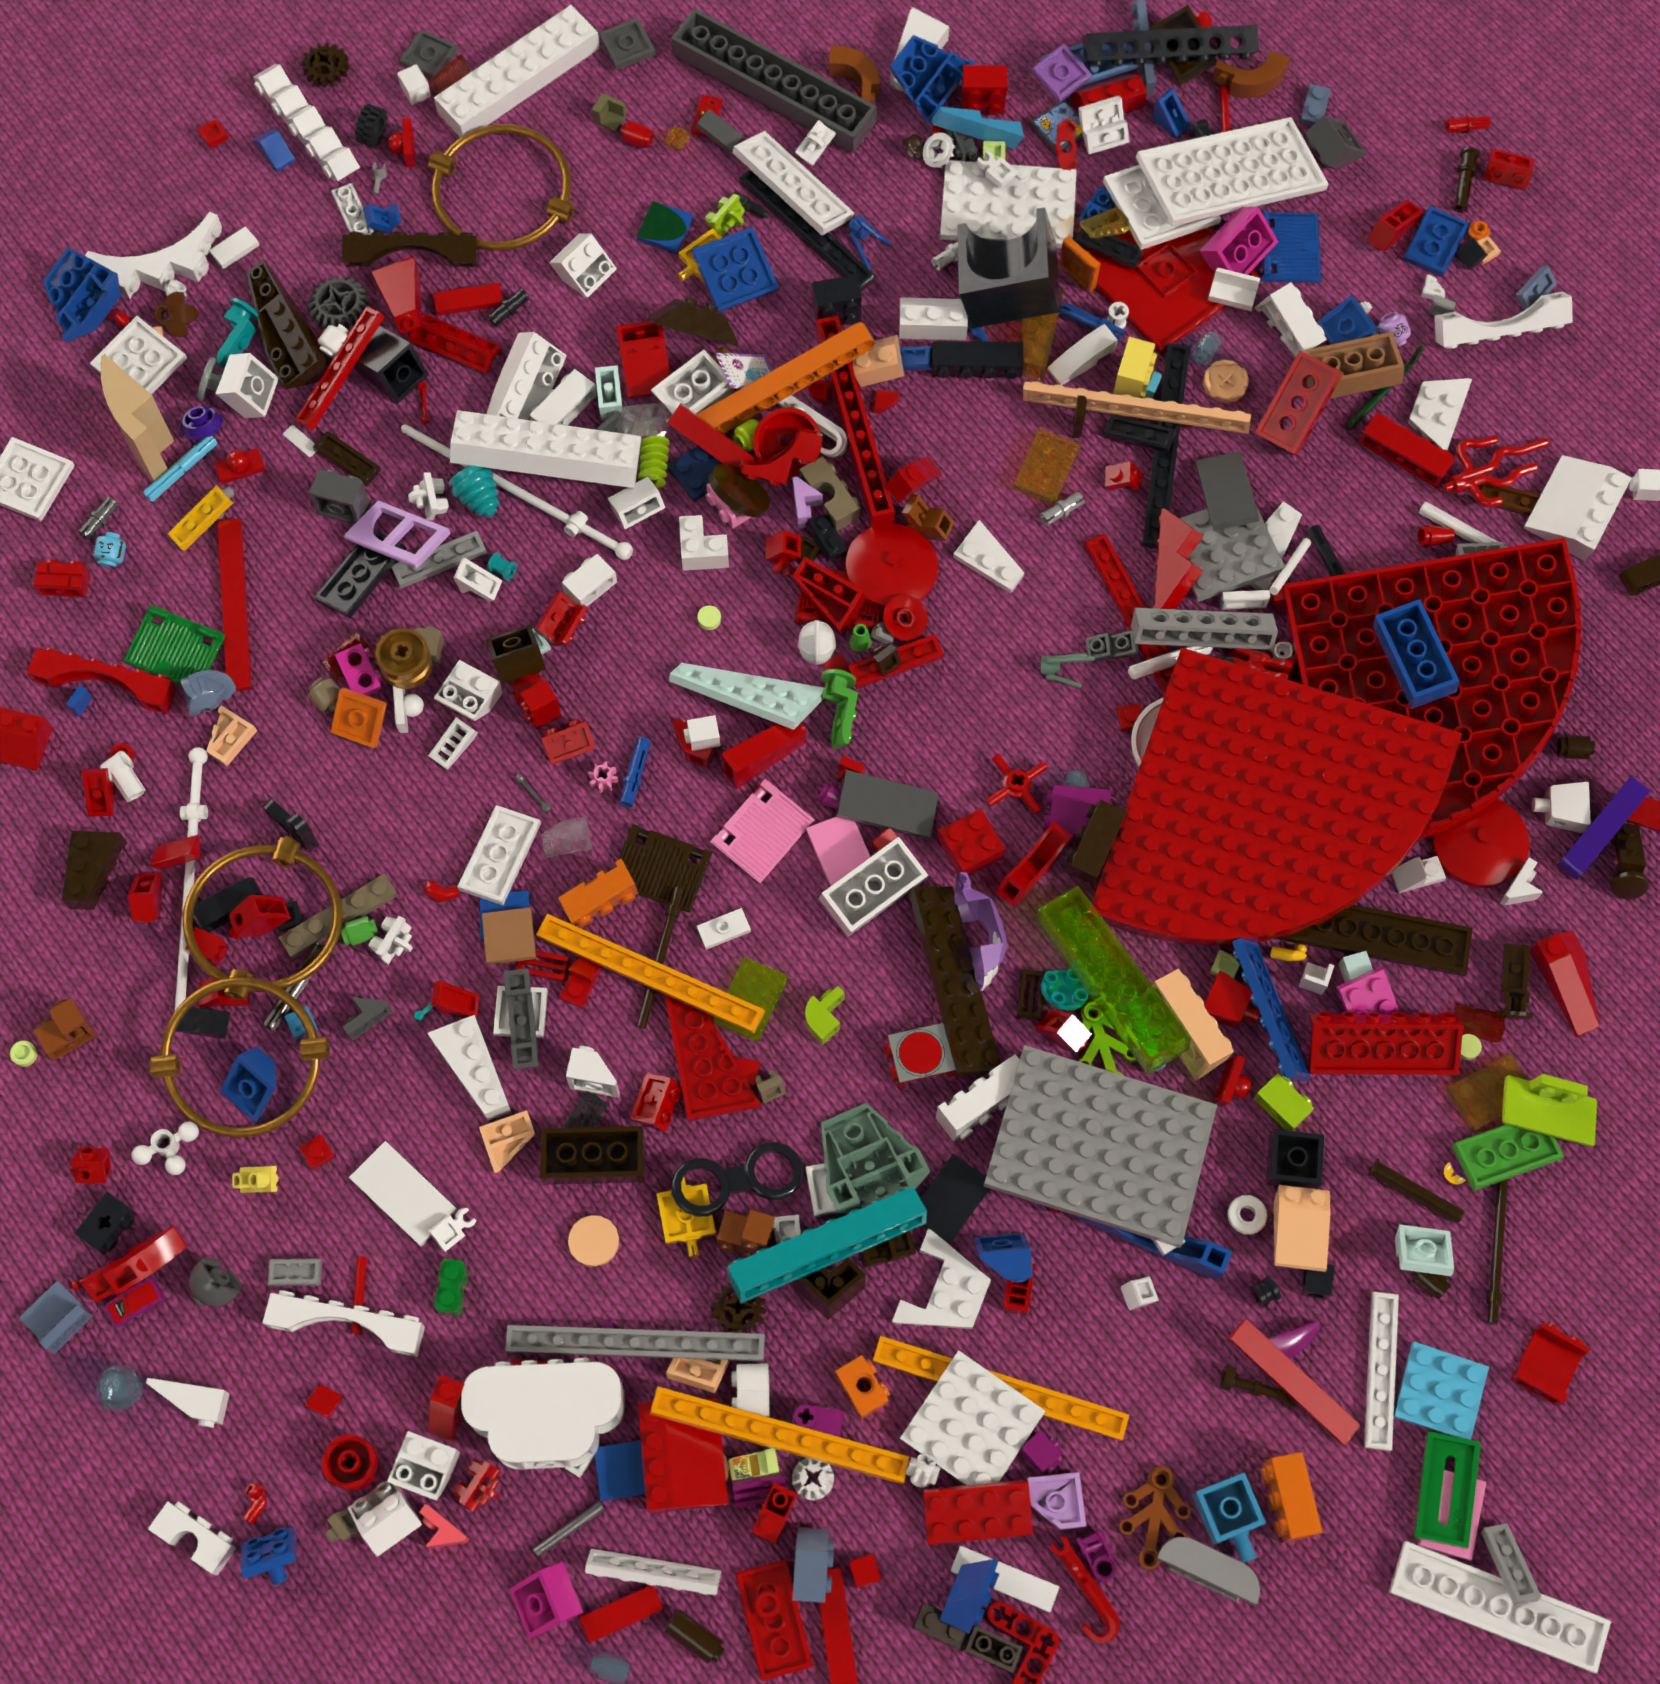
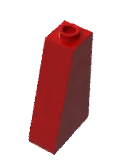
[372,256,421,334]
[721,723,807,789]

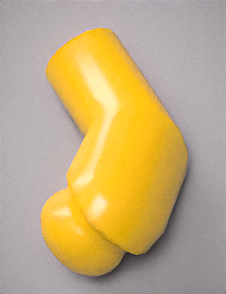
[1270,944,1307,961]

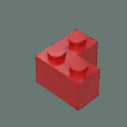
[511,673,561,730]

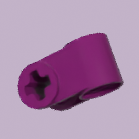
[793,1405,844,1437]
[1075,1528,1117,1584]

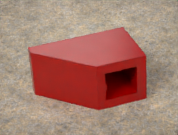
[672,718,717,769]
[751,1482,798,1546]

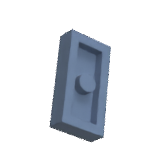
[1300,84,1331,127]
[1516,266,1557,311]

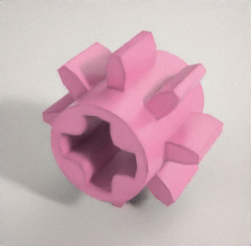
[588,761,618,793]

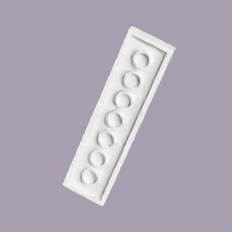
[1389,1541,1611,1674]

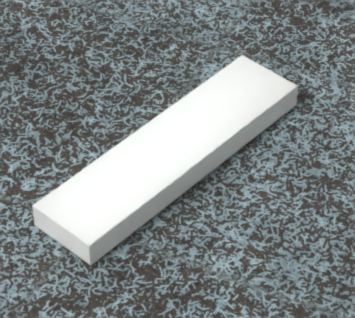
[950,1546,1059,1613]

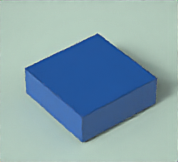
[66,686,93,717]

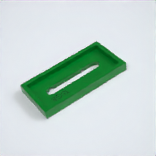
[1414,1431,1481,1549]

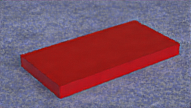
[735,1559,813,1681]

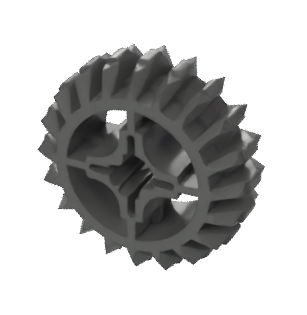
[308,275,370,330]

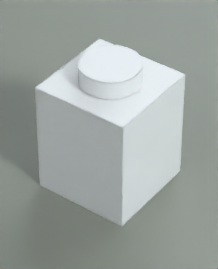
[397,64,431,105]
[1629,469,1660,501]
[684,715,720,751]

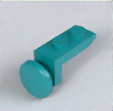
[216,298,259,372]

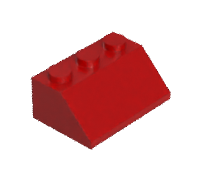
[1070,71,1147,114]
[0,707,53,771]

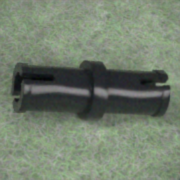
[487,288,530,327]

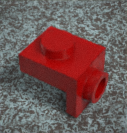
[1105,461,1142,491]

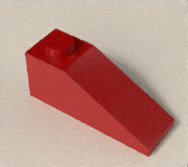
[1367,199,1425,252]
[884,456,942,503]

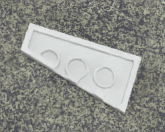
[1249,501,1302,590]

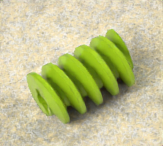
[638,436,670,488]

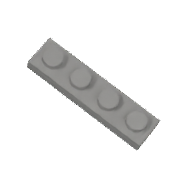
[392,531,487,589]

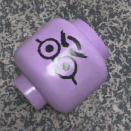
[1378,312,1411,347]

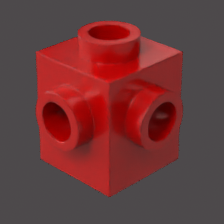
[69,1146,112,1185]

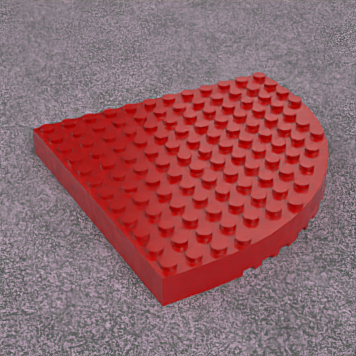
[1283,538,1581,840]
[1089,647,1463,946]

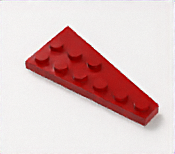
[665,973,762,1121]

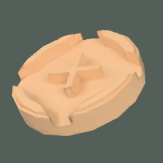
[1203,360,1249,403]
[568,1215,619,1267]

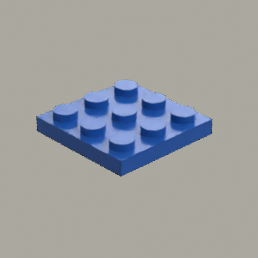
[691,227,779,312]

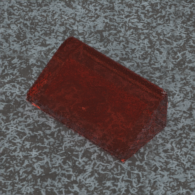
[430,55,472,96]
[319,632,372,680]
[1454,1003,1505,1043]

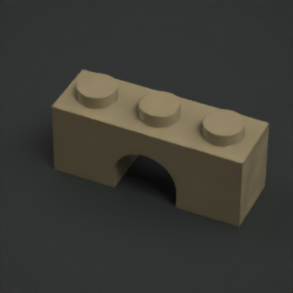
[799,456,861,531]

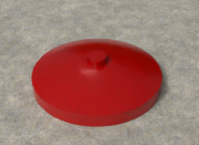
[845,523,938,609]
[1431,799,1529,888]

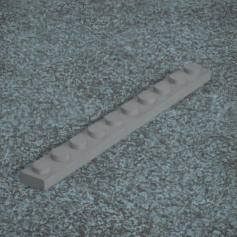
[505,1325,765,1361]

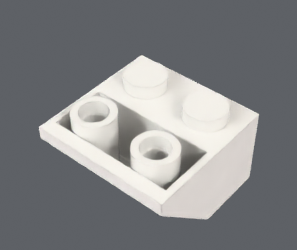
[549,234,617,298]
[434,660,503,721]
[387,1431,460,1501]
[348,1480,422,1557]

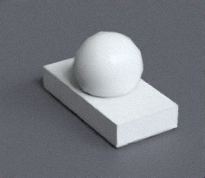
[393,686,424,733]

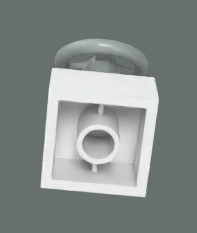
[197,353,279,418]

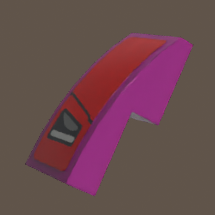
[104,1277,165,1328]

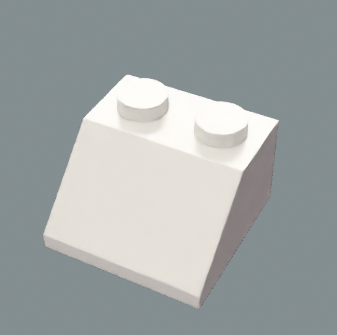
[566,1046,620,1098]

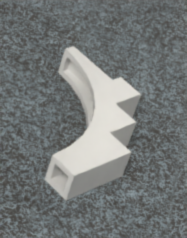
[85,212,222,299]

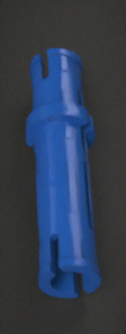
[1060,301,1126,343]
[618,737,651,808]

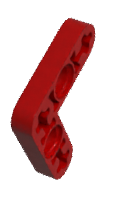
[987,1601,1059,1684]

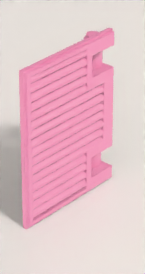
[710,779,815,883]

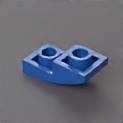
[1079,186,1115,230]

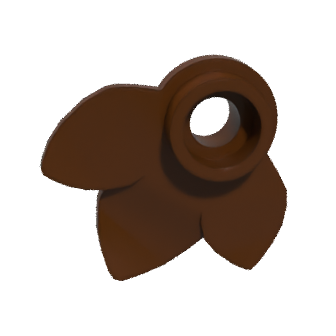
[154,292,199,337]

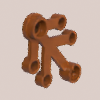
[1118,1466,1191,1570]

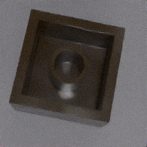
[486,625,546,684]

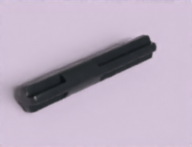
[1308,524,1345,576]

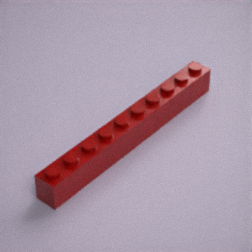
[816,315,895,527]

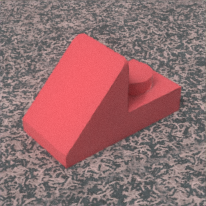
[419,1504,469,1549]

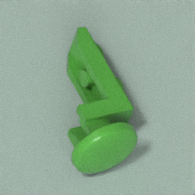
[821,669,858,750]

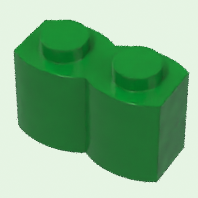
[435,1259,469,1317]

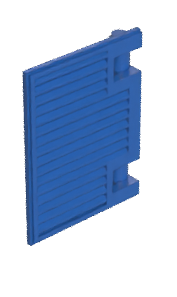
[1260,210,1321,283]

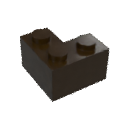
[793,1258,866,1320]

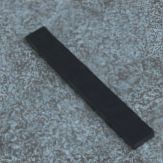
[739,169,876,292]

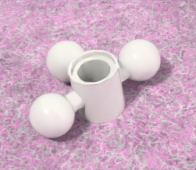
[131,1122,199,1175]

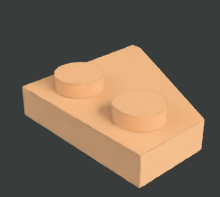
[207,705,257,766]
[479,1110,535,1174]
[666,1358,731,1393]

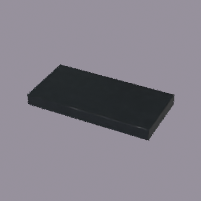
[314,530,407,618]

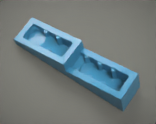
[932,107,1024,150]

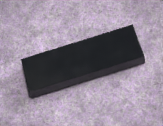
[1075,224,1144,270]
[1104,415,1176,452]

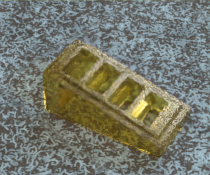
[1080,207,1129,239]

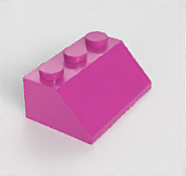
[1200,207,1278,275]

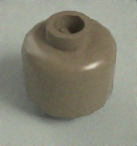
[308,677,341,713]

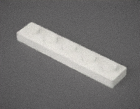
[585,1549,721,1595]

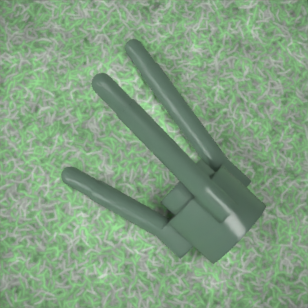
[1040,653,1095,688]

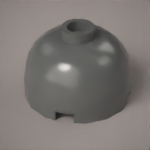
[189,1257,242,1307]

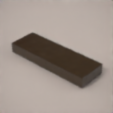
[313,431,381,487]

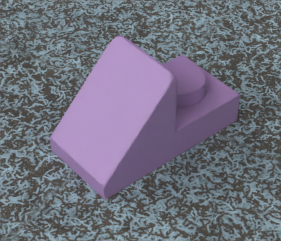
[793,477,823,529]

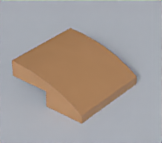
[482,907,536,965]

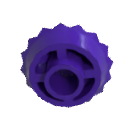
[180,406,224,440]

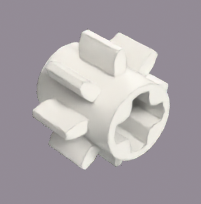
[906,1454,940,1488]

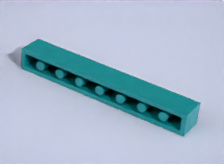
[727,1187,927,1303]

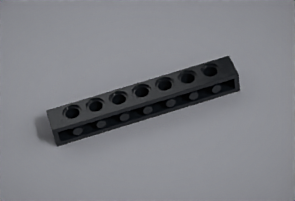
[1083,25,1259,67]

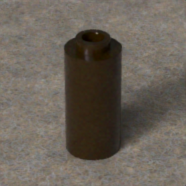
[665,1609,725,1664]

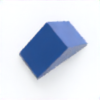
[1152,88,1191,138]
[252,129,295,172]

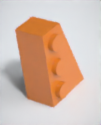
[558,859,638,927]

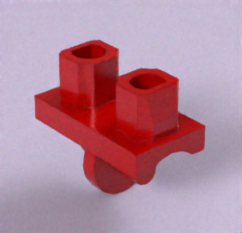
[453,1460,501,1513]

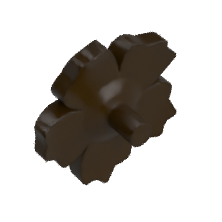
[903,134,925,161]

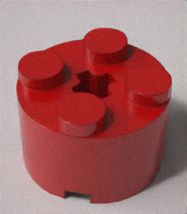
[322,1434,380,1492]

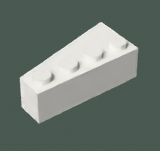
[427,1015,511,1121]

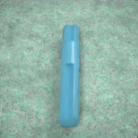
[143,436,217,501]

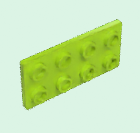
[1502,1074,1597,1147]

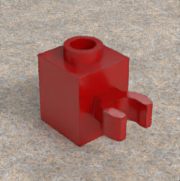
[765,530,801,577]

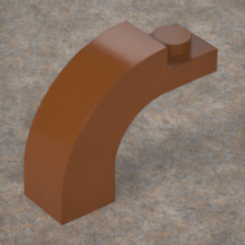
[829,45,880,105]
[1212,50,1291,98]

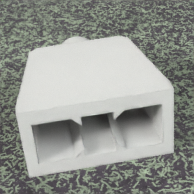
[1532,782,1591,833]

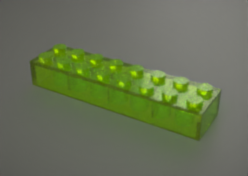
[1036,886,1191,1075]

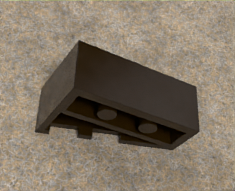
[1063,799,1127,883]
[62,831,127,910]

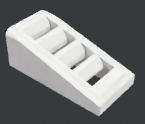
[428,717,478,770]

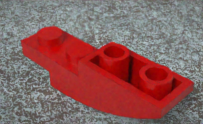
[82,1225,187,1303]

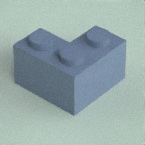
[793,1527,834,1603]

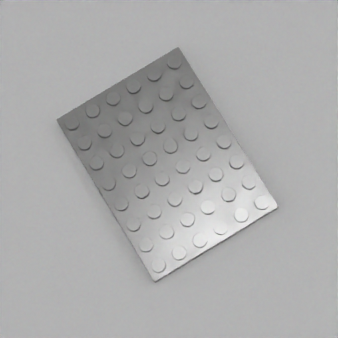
[983,1045,1217,1248]

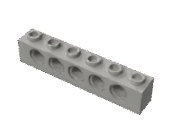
[1131,608,1278,650]

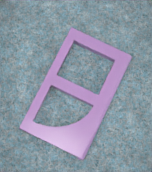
[344,500,451,568]

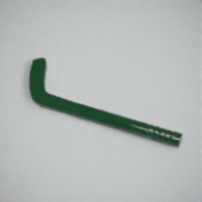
[1344,344,1425,431]

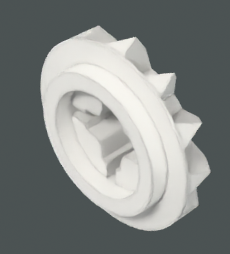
[923,133,955,168]
[792,1458,834,1500]

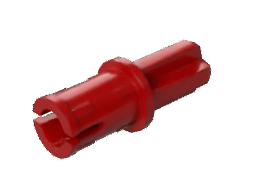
[1446,115,1491,134]

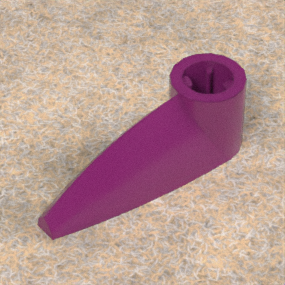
[1269,1321,1321,1359]

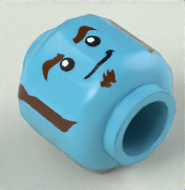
[93,532,126,568]

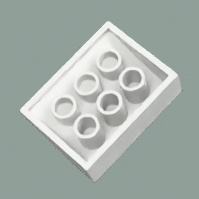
[1523,455,1631,561]

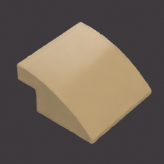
[100,354,174,482]

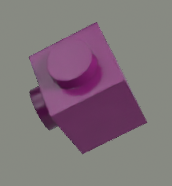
[1020,1430,1062,1474]

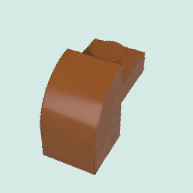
[902,494,954,541]

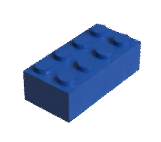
[1373,599,1460,709]

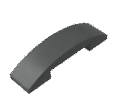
[503,968,539,1070]

